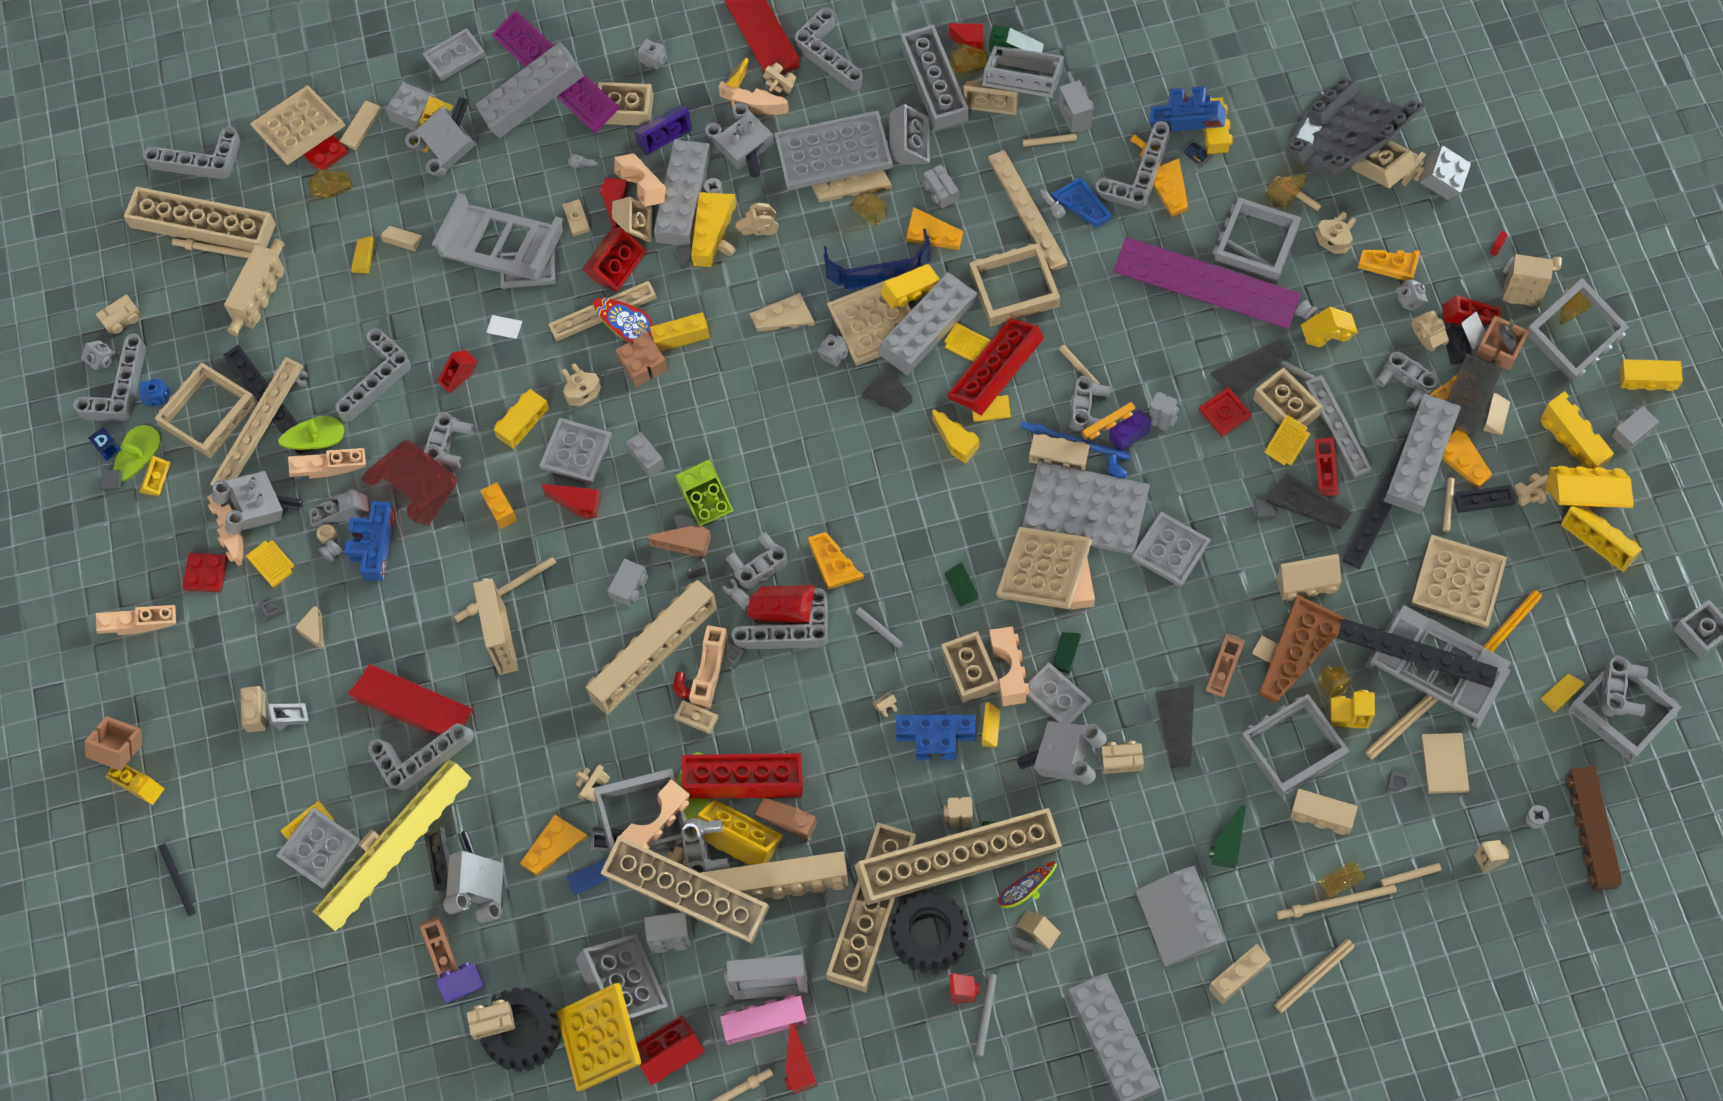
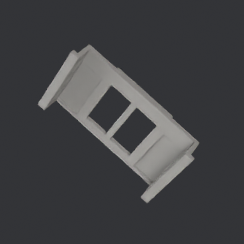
[432,193,564,280]
[1364,605,1511,729]

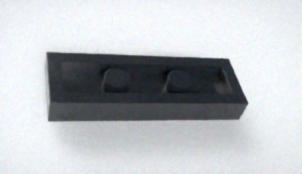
[1453,485,1516,513]
[424,827,449,891]

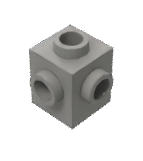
[638,39,667,70]
[1396,280,1428,311]
[818,334,849,367]
[81,340,114,370]

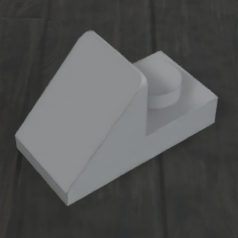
[267,703,309,731]

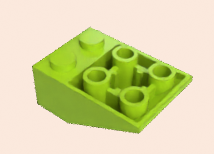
[673,459,733,526]

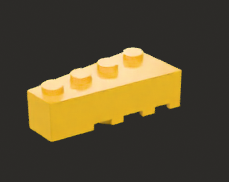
[691,192,737,267]
[1540,391,1614,469]

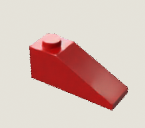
[600,177,628,228]
[1442,295,1502,326]
[1314,437,1339,497]
[542,484,601,519]
[784,1023,817,1095]

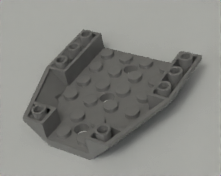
[1286,77,1425,180]

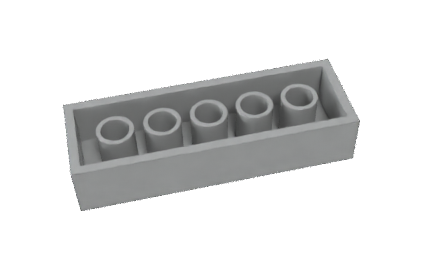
[900,25,968,131]
[475,42,584,138]
[654,139,711,247]
[878,272,977,376]
[1384,393,1461,514]
[1068,973,1161,1101]

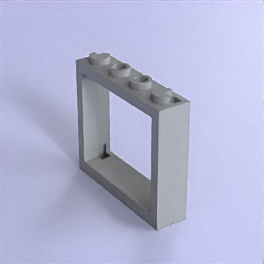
[982,45,1064,98]
[1213,198,1302,284]
[1526,278,1629,380]
[1568,655,1682,763]
[1240,694,1350,798]
[594,768,690,852]
[723,955,809,1001]

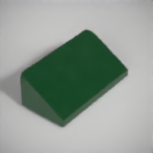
[944,563,978,607]
[1052,632,1081,673]

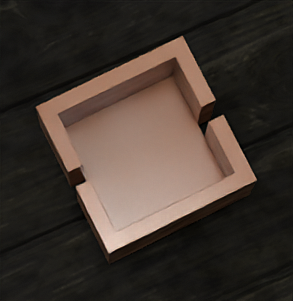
[1476,316,1530,371]
[615,332,668,388]
[84,716,142,771]

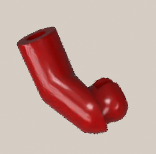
[673,672,691,699]

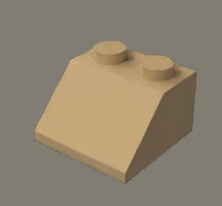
[612,197,652,242]

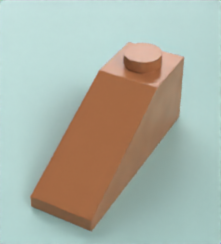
[648,526,711,558]
[1205,633,1246,698]
[755,798,817,841]
[420,914,458,979]

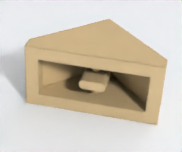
[295,606,324,649]
[1015,910,1061,950]

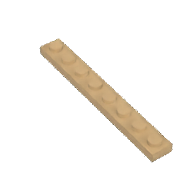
[988,150,1068,273]
[210,357,303,486]

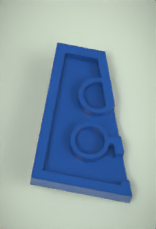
[1051,177,1112,228]

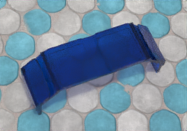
[823,228,931,289]

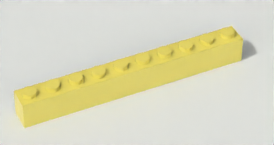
[312,759,471,931]

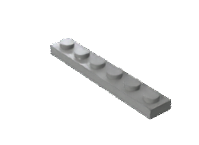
[1304,375,1372,479]

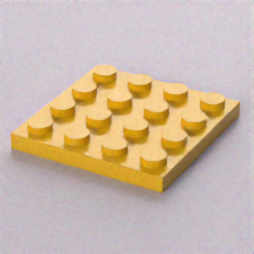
[556,983,641,1092]

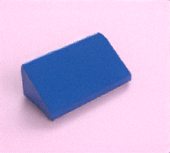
[567,860,608,895]

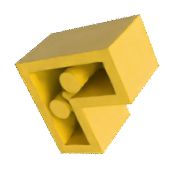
[1301,307,1358,347]
[1328,690,1375,729]

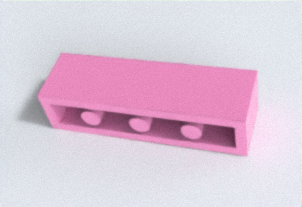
[720,994,808,1045]

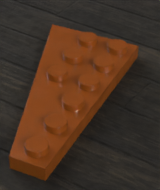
[1258,595,1351,703]

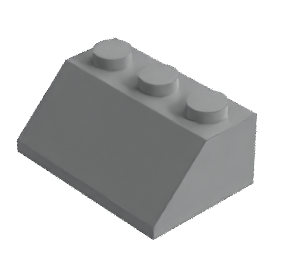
[889,104,930,165]

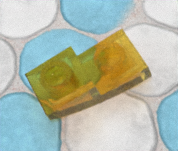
[1319,861,1366,898]

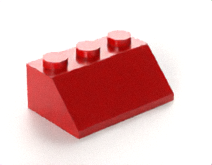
[582,227,647,292]
[747,585,815,623]
[636,1015,705,1085]

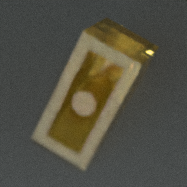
[948,44,989,74]
[307,169,353,198]
[1266,174,1307,210]
[850,192,888,227]
[1559,285,1592,325]
[1318,666,1352,700]

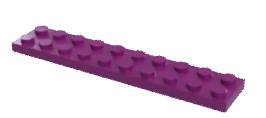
[492,10,620,134]
[1113,237,1301,329]

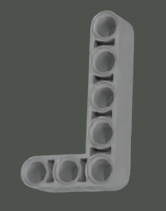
[795,7,863,91]
[1096,121,1170,209]
[143,126,241,179]
[335,328,411,422]
[73,334,146,422]
[732,588,828,649]
[368,724,474,791]

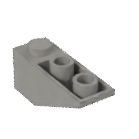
[309,489,369,527]

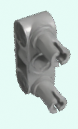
[1375,352,1437,408]
[1069,376,1111,433]
[424,412,474,468]
[726,532,788,590]
[1601,656,1648,717]
[681,818,730,873]

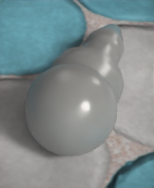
[568,154,598,168]
[1040,189,1066,219]

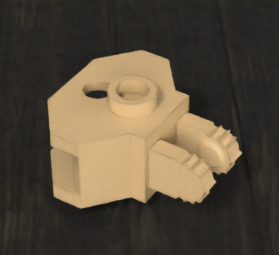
[735,203,779,236]
[1315,212,1356,254]
[1411,311,1449,352]
[561,363,602,406]

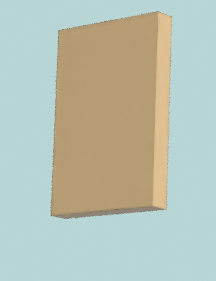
[1421,733,1469,794]

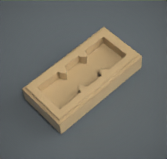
[562,199,590,237]

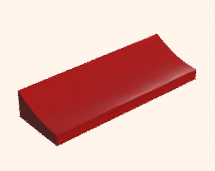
[724,0,800,75]
[947,318,1044,416]
[348,664,473,737]
[682,753,803,799]

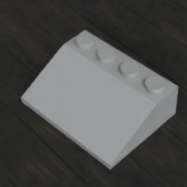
[1135,866,1225,967]
[576,933,668,1024]

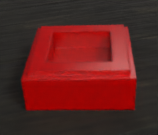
[1490,231,1508,256]

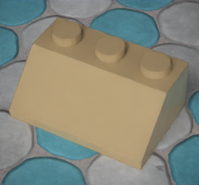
[964,81,1019,115]
[1276,554,1341,601]

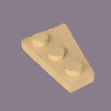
[750,293,815,332]

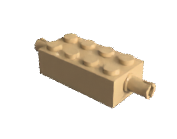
[224,239,285,336]

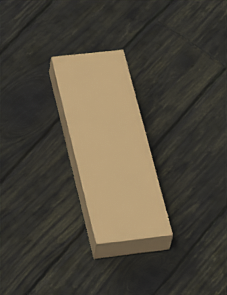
[339,100,382,151]

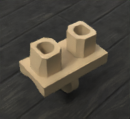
[763,62,796,95]
[1401,152,1426,186]
[1514,473,1549,507]
[575,765,610,802]

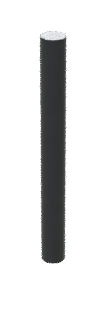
[158,844,196,916]

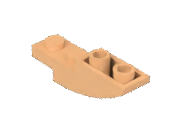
[718,81,789,115]
[288,448,366,479]
[207,494,244,566]
[96,605,176,635]

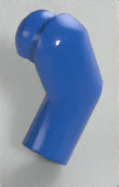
[1107,454,1127,479]

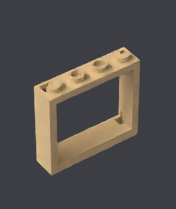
[969,243,1060,327]
[155,362,258,459]
[473,578,519,675]

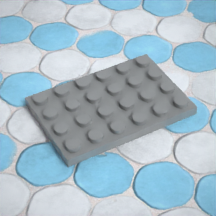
[774,111,893,191]
[1022,461,1150,555]

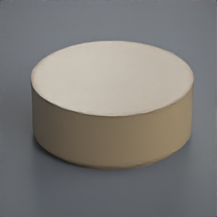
[717,240,736,256]
[316,524,337,544]

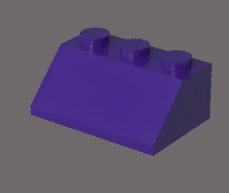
[634,106,692,155]

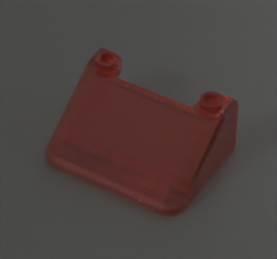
[361,440,457,526]

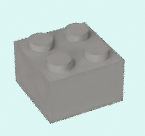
[1058,80,1095,134]
[386,82,435,131]
[1420,145,1471,200]
[1673,600,1723,659]
[644,912,692,953]

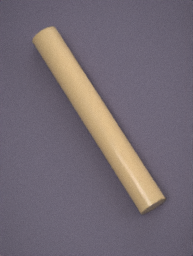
[1023,134,1077,147]
[1274,176,1322,212]
[1059,345,1100,385]
[1442,478,1455,533]
[1380,863,1441,887]

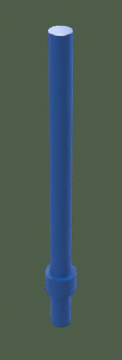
[1020,421,1131,461]

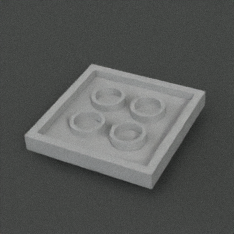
[539,418,612,484]
[1131,512,1211,587]
[276,807,361,890]

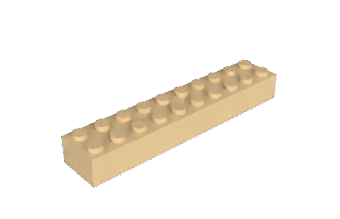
[855,808,1062,905]

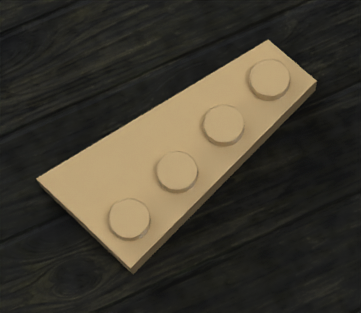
[812,170,892,203]

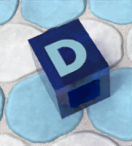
[88,427,121,461]

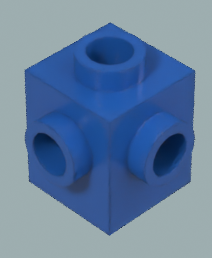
[139,379,170,407]

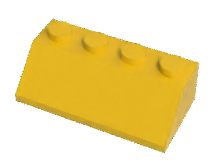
[1545,466,1634,508]
[1561,505,1642,573]
[691,799,784,865]

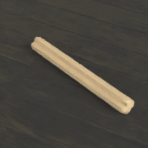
[1365,695,1438,759]
[1274,939,1354,1013]

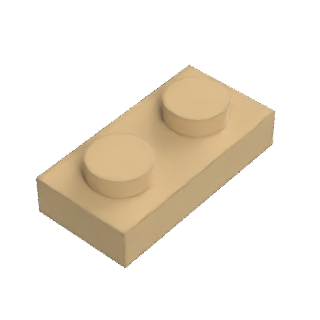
[674,700,719,734]

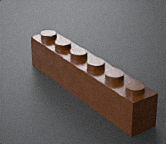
[1565,766,1623,891]

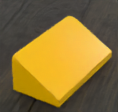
[726,58,749,88]
[351,236,376,274]
[972,395,1011,422]
[139,456,171,496]
[1540,674,1585,713]
[982,702,1000,747]

